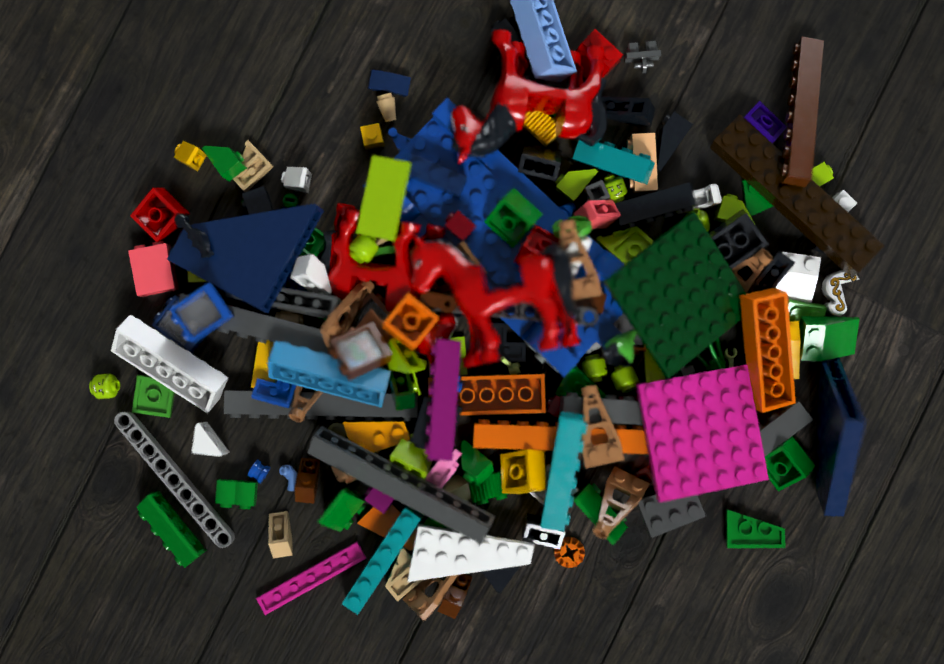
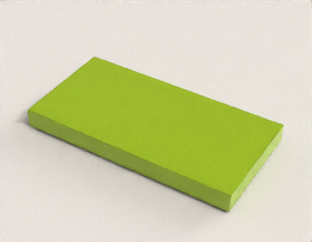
[356,155,412,241]

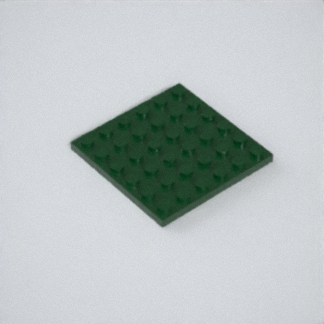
[603,212,746,378]

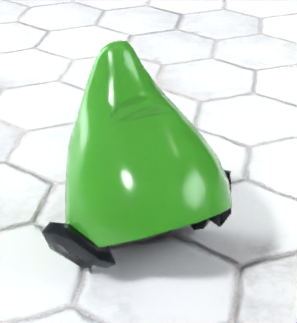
[602,330,637,367]

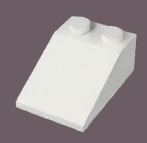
[776,252,821,303]

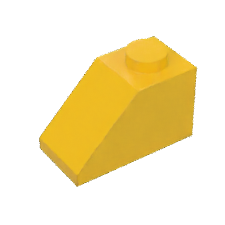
[174,141,207,171]

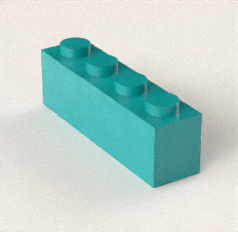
[572,140,655,185]

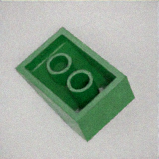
[799,316,860,361]
[318,485,366,532]

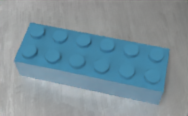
[268,341,390,408]

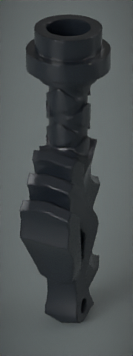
[174,213,214,259]

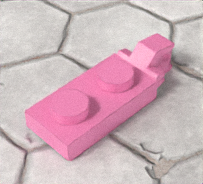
[426,449,462,488]

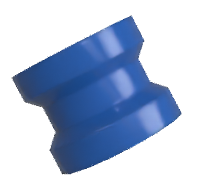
[247,459,271,484]

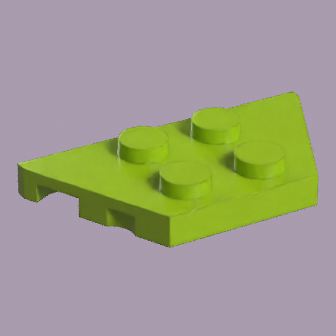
[596,227,654,264]

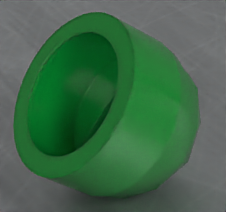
[283,193,299,208]

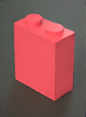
[128,241,179,297]

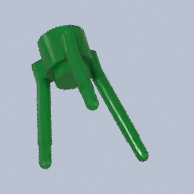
[696,338,727,372]

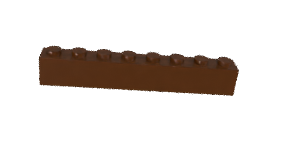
[780,36,824,187]

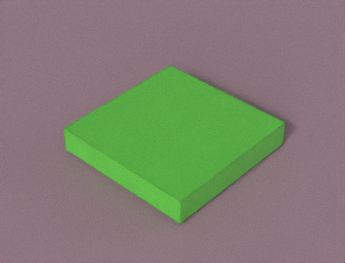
[132,375,175,418]

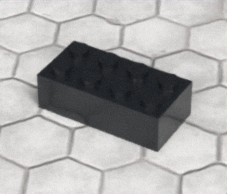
[708,209,768,270]

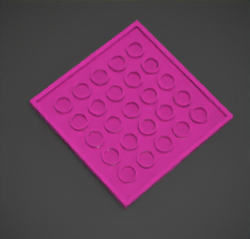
[636,365,769,502]

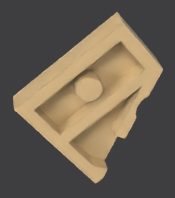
[233,140,273,192]
[385,547,422,601]

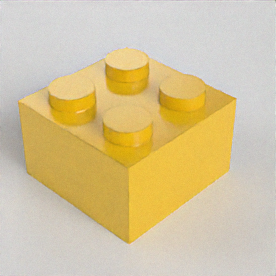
[500,449,546,494]

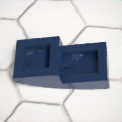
[367,70,411,97]

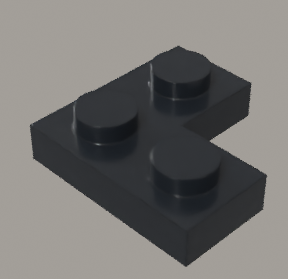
[491,323,526,362]

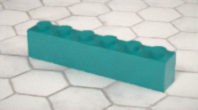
[541,411,587,532]
[342,506,424,615]

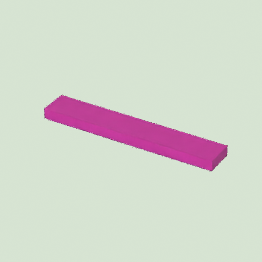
[256,541,367,615]

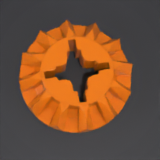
[554,537,585,568]

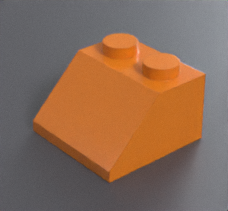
[382,293,439,352]

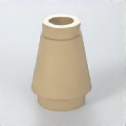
[377,93,397,122]

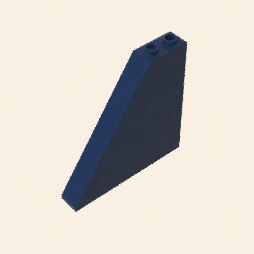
[167,204,324,313]
[816,357,866,517]

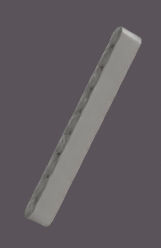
[114,412,235,548]

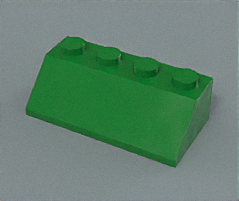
[136,491,207,568]

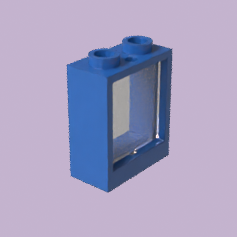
[169,283,235,343]

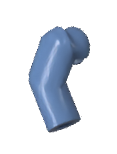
[279,464,298,492]

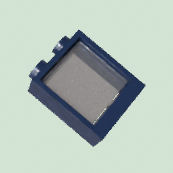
[152,295,207,354]

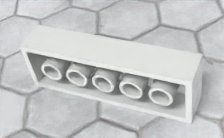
[111,315,228,414]

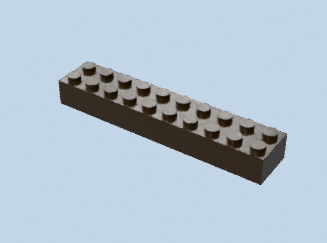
[710,115,884,278]

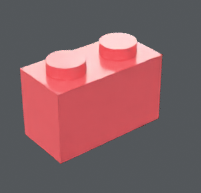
[573,200,621,229]

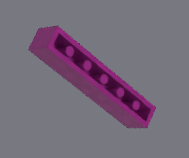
[425,339,461,461]

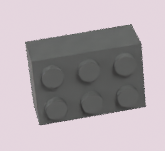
[637,491,706,538]

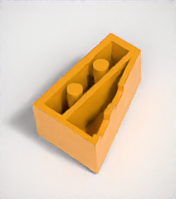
[343,421,411,453]

